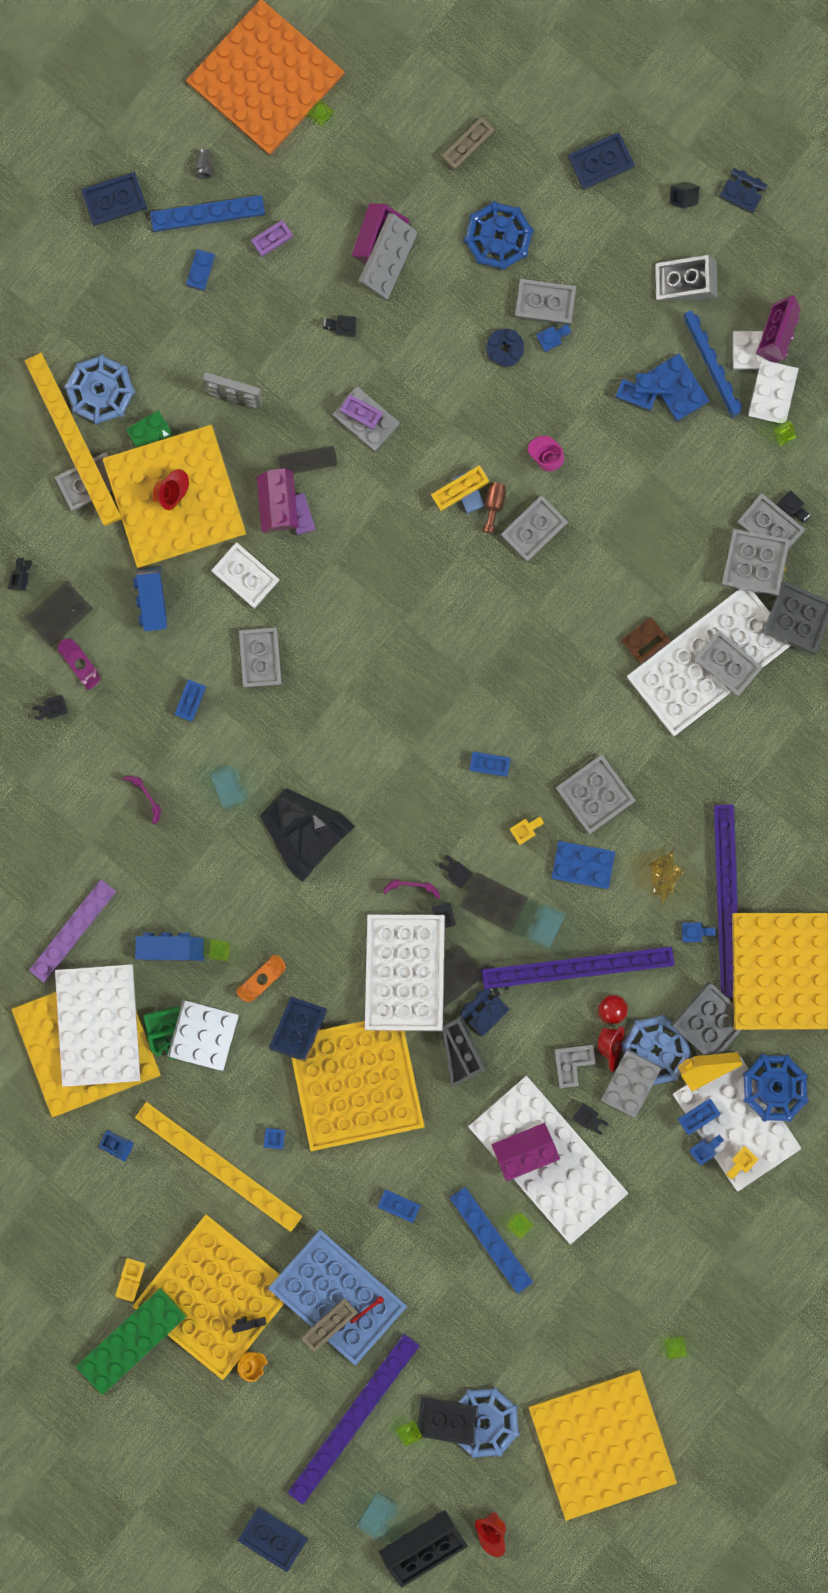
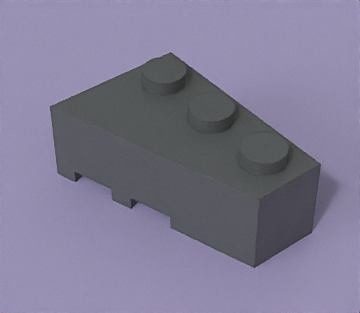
[443,1017,488,1087]

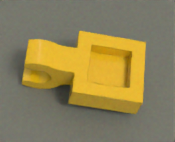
[510,817,544,845]
[725,1146,759,1179]

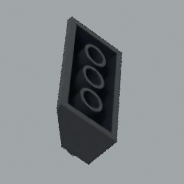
[379,1510,468,1588]

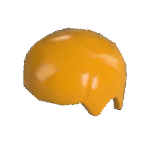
[237,1352,268,1382]

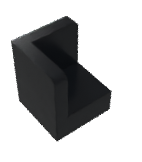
[669,182,700,209]
[432,902,456,928]

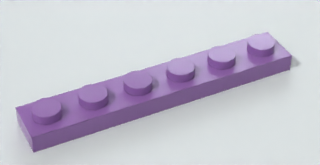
[29,880,116,983]

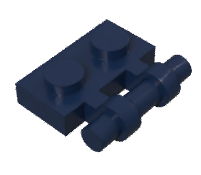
[719,168,767,214]
[460,989,510,1036]

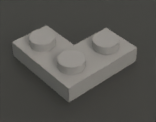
[554,1045,596,1088]

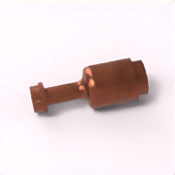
[483,482,507,534]

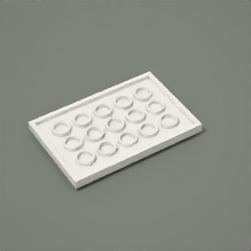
[365,915,445,1031]
[55,965,141,1087]
[672,1051,802,1192]

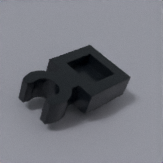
[32,695,69,720]
[439,855,473,889]
[572,1103,609,1135]
[232,1316,267,1333]

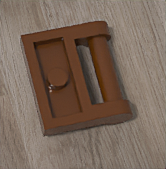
[621,617,671,666]

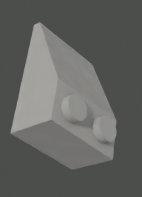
[656,255,718,301]

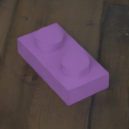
[251,220,293,257]
[340,394,383,430]
[295,493,315,535]

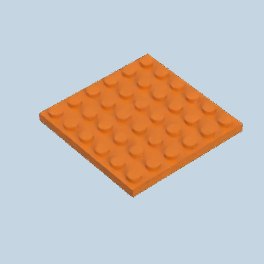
[186,0,345,156]

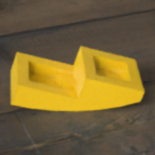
[115,1258,146,1303]

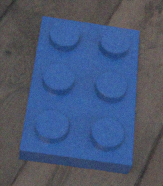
[647,353,709,422]
[552,841,615,889]

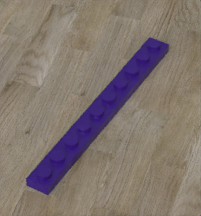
[714,804,738,997]
[481,947,675,989]
[288,1333,420,1504]

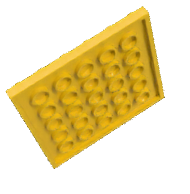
[103,425,246,568]
[732,913,828,1030]
[12,992,161,1118]
[291,1021,424,1151]
[132,1214,284,1380]
[529,1370,677,1521]

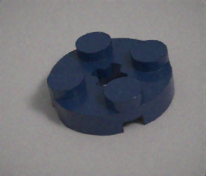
[486,329,524,367]

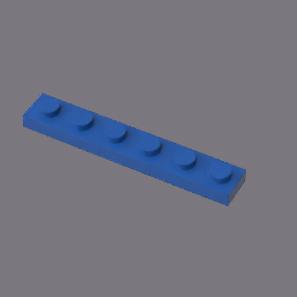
[150,195,265,232]
[683,310,742,418]
[450,1187,533,1294]

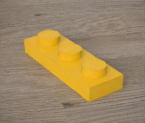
[431,465,490,512]

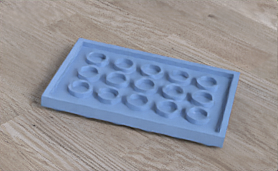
[268,1229,407,1365]

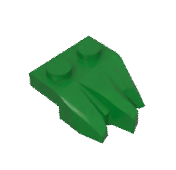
[126,410,173,448]
[144,1006,181,1060]

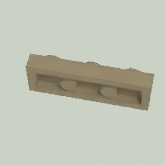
[441,117,495,171]
[301,1297,358,1352]

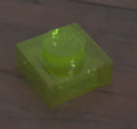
[307,99,334,127]
[773,420,797,446]
[208,939,231,961]
[506,1212,534,1239]
[664,1336,687,1359]
[396,1420,423,1447]

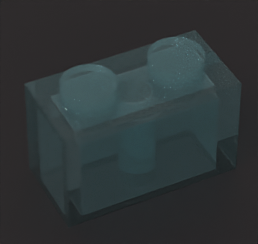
[210,765,248,811]
[526,904,566,949]
[357,1490,399,1540]

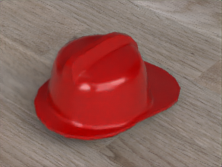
[151,469,189,511]
[598,1026,625,1072]
[475,1512,507,1557]

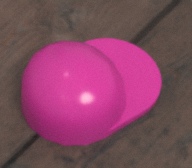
[528,436,564,472]

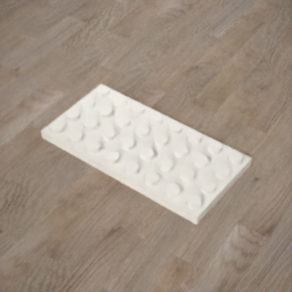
[627,589,791,737]
[468,1076,628,1245]

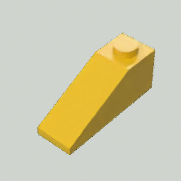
[678,1052,743,1092]

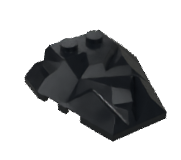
[260,788,355,882]

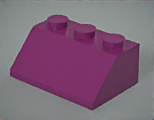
[351,203,410,264]
[756,295,801,363]
[257,468,298,533]
[491,1122,560,1182]

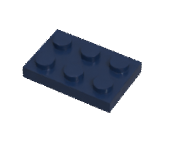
[568,132,635,191]
[81,172,147,226]
[269,997,327,1062]
[237,1506,308,1572]

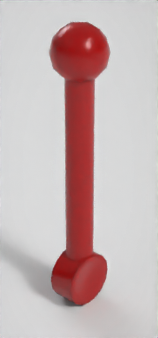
[350,1296,384,1324]

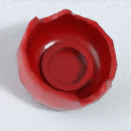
[598,995,628,1025]

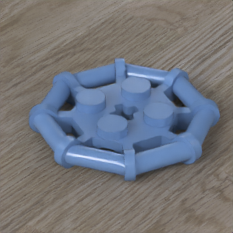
[64,354,135,425]
[620,1015,693,1085]
[457,1387,520,1459]

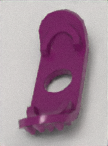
[57,638,101,690]
[123,775,162,825]
[383,879,440,900]

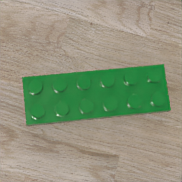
[76,1287,188,1395]

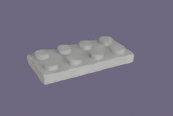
[358,213,418,300]

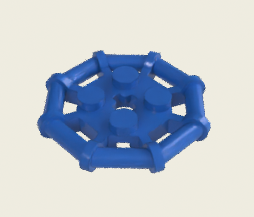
[463,201,534,270]
[742,1053,809,1123]

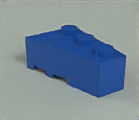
[133,566,168,631]
[135,933,204,961]

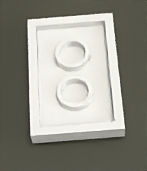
[748,360,799,424]
[211,542,280,609]

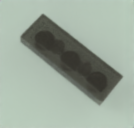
[278,446,338,474]

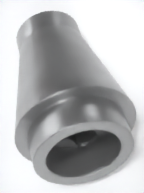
[195,149,213,179]

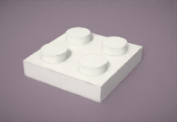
[733,331,770,370]

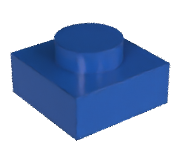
[264,1128,285,1149]

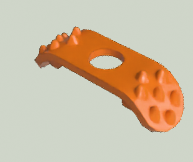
[236,955,286,1002]

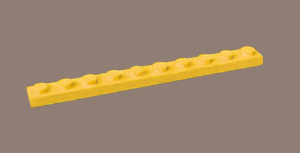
[25,352,122,527]
[135,1102,302,1232]

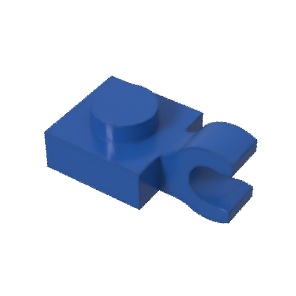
[536,324,571,352]
[682,922,716,942]
[689,1134,724,1166]

